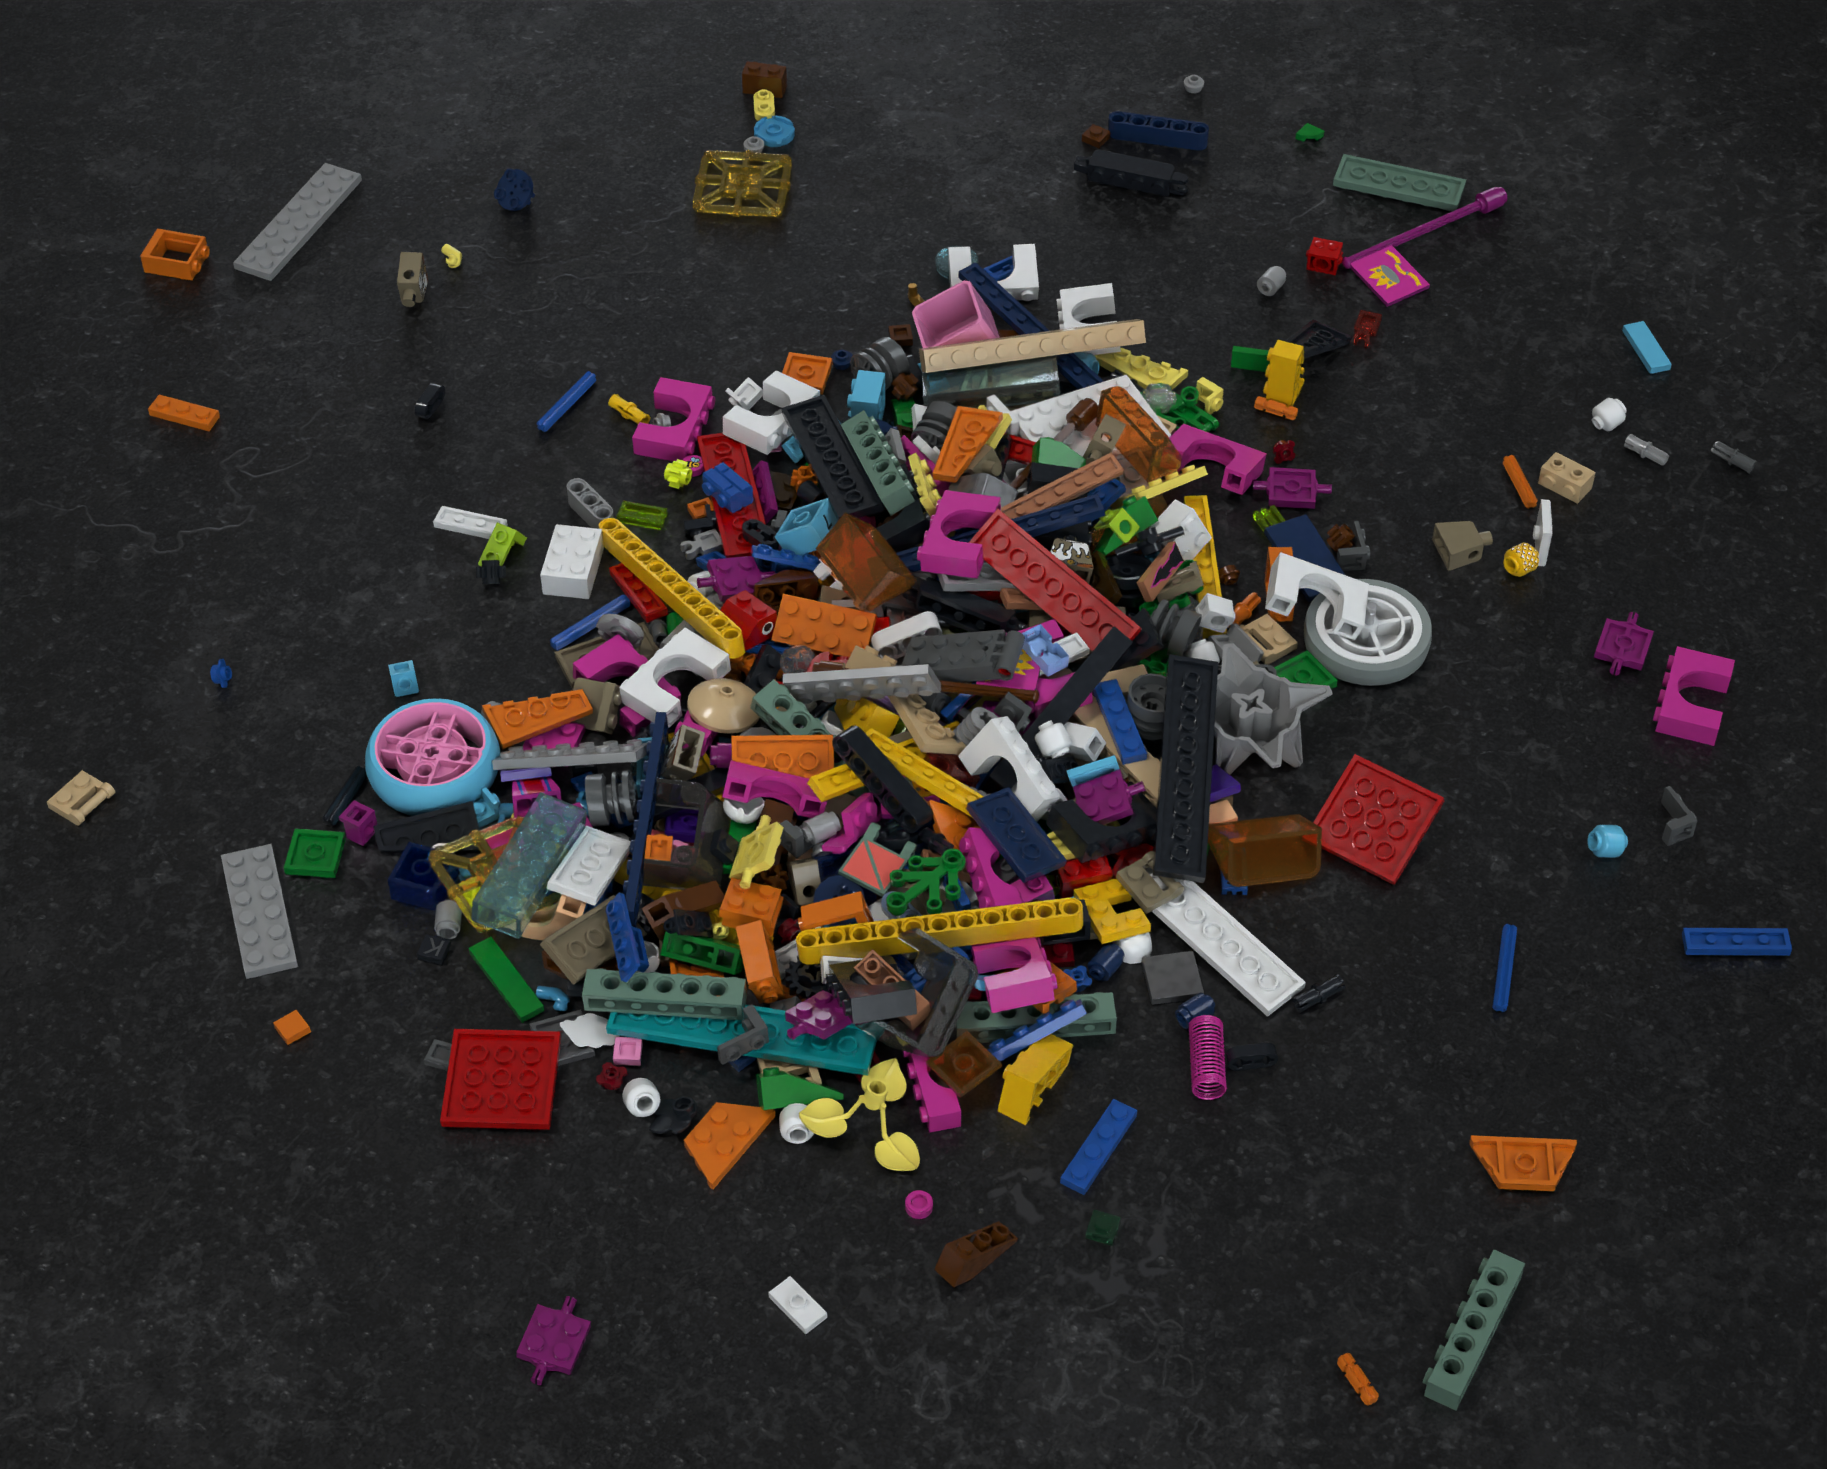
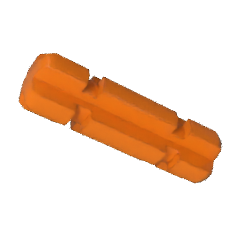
[1254,396,1298,421]
[1337,1353,1379,1406]

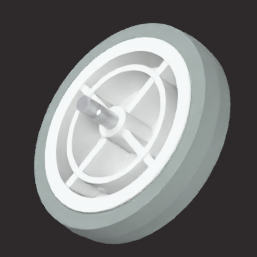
[1304,579,1432,686]

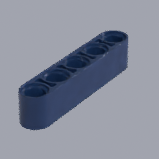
[1108,111,1209,150]

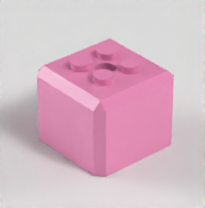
[912,280,1000,379]

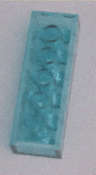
[471,792,587,939]

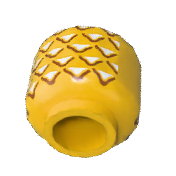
[1503,542,1539,577]

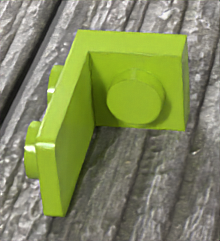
[478,522,527,567]

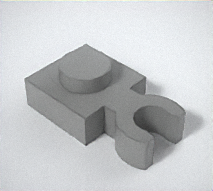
[680,528,723,560]

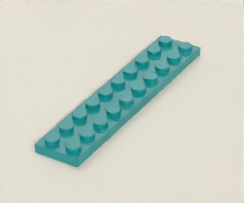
[606,990,879,1076]

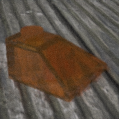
[926,1031,1002,1098]

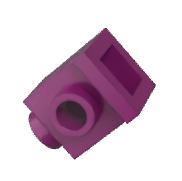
[339,800,377,846]

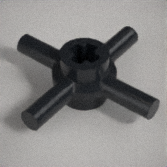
[1114,526,1185,558]

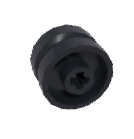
[1106,553,1152,608]

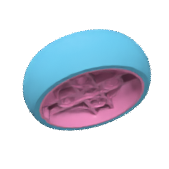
[365,699,500,816]

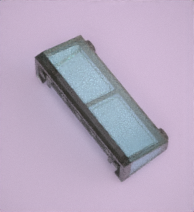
[922,355,1061,409]

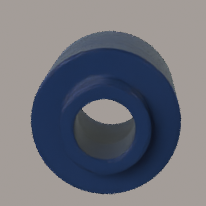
[1088,943,1125,981]
[1175,993,1215,1029]

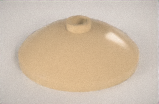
[687,678,760,734]

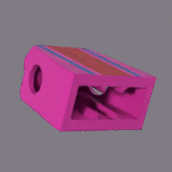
[512,776,562,819]

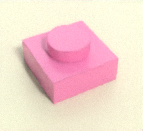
[613,1037,643,1066]

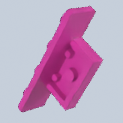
[822,793,881,854]

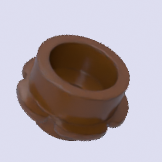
[1218,565,1240,586]

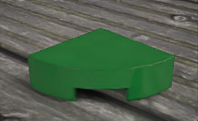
[1295,123,1325,141]

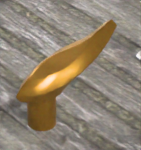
[908,283,925,306]

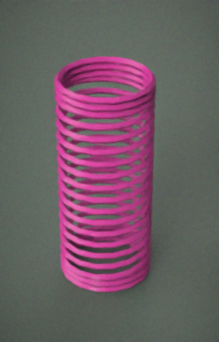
[1189,1015,1227,1100]

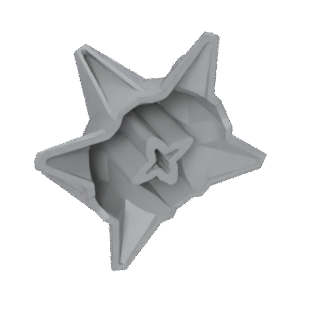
[1214,643,1333,775]

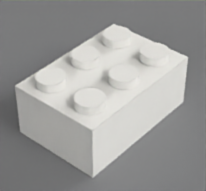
[540,524,604,599]

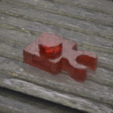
[1353,310,1382,347]

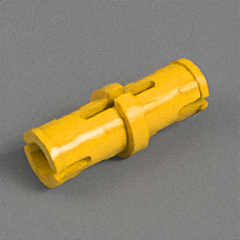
[608,394,650,424]

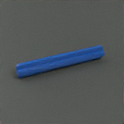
[537,371,596,432]
[550,594,630,651]
[1493,924,1517,1012]

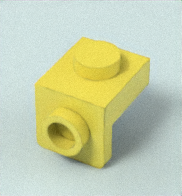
[1196,377,1223,415]

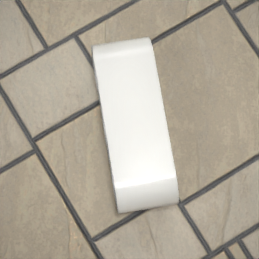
[871,611,943,659]

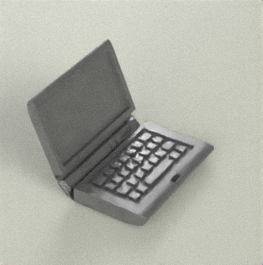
[948,473,1018,507]

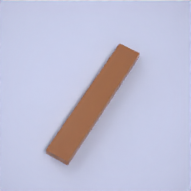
[1001,452,1124,519]

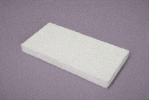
[547,826,631,906]

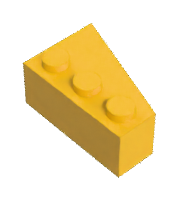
[1263,340,1304,407]
[834,697,900,738]
[998,1034,1073,1125]

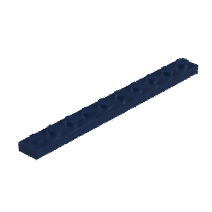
[958,262,1104,390]
[868,494,1105,583]
[623,712,668,927]

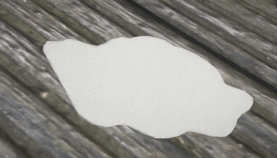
[560,1013,619,1048]

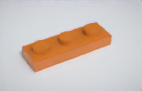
[148,395,220,431]

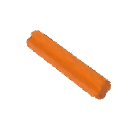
[1503,455,1538,509]

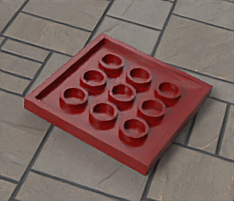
[1305,754,1445,885]
[440,1029,561,1130]

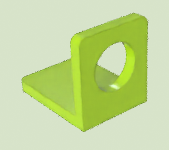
[1094,508,1140,543]

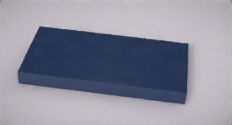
[1264,514,1345,602]
[966,787,1067,883]

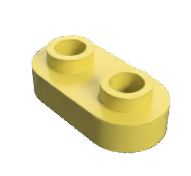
[753,89,775,121]

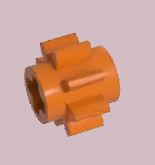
[790,466,818,492]

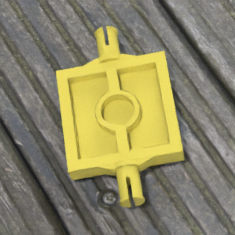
[729,815,784,889]

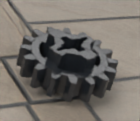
[785,956,832,1000]

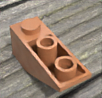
[854,950,932,1031]

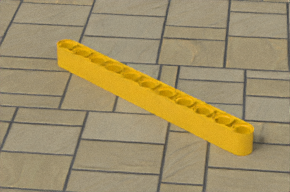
[599,518,745,659]
[796,898,1083,965]

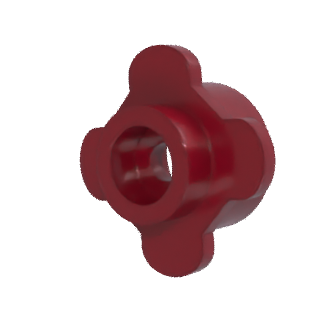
[1273,440,1295,464]
[778,918,801,946]
[596,1062,627,1090]

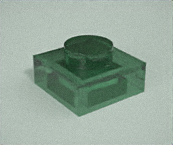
[1086,1210,1121,1246]

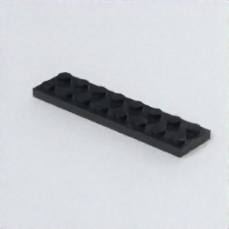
[781,395,884,524]

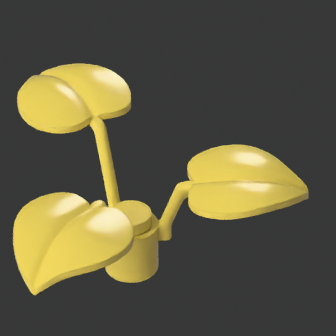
[799,1058,920,1171]

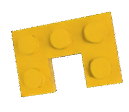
[1074,879,1151,944]

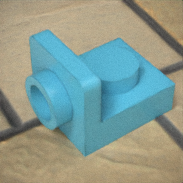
[388,660,419,697]
[473,787,501,828]

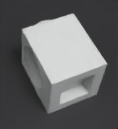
[1195,593,1235,633]

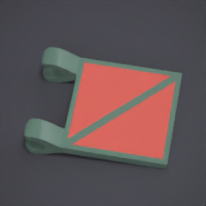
[838,822,917,897]

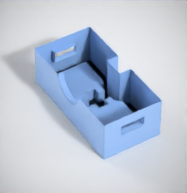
[1022,624,1069,677]

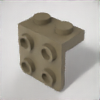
[573,678,622,735]

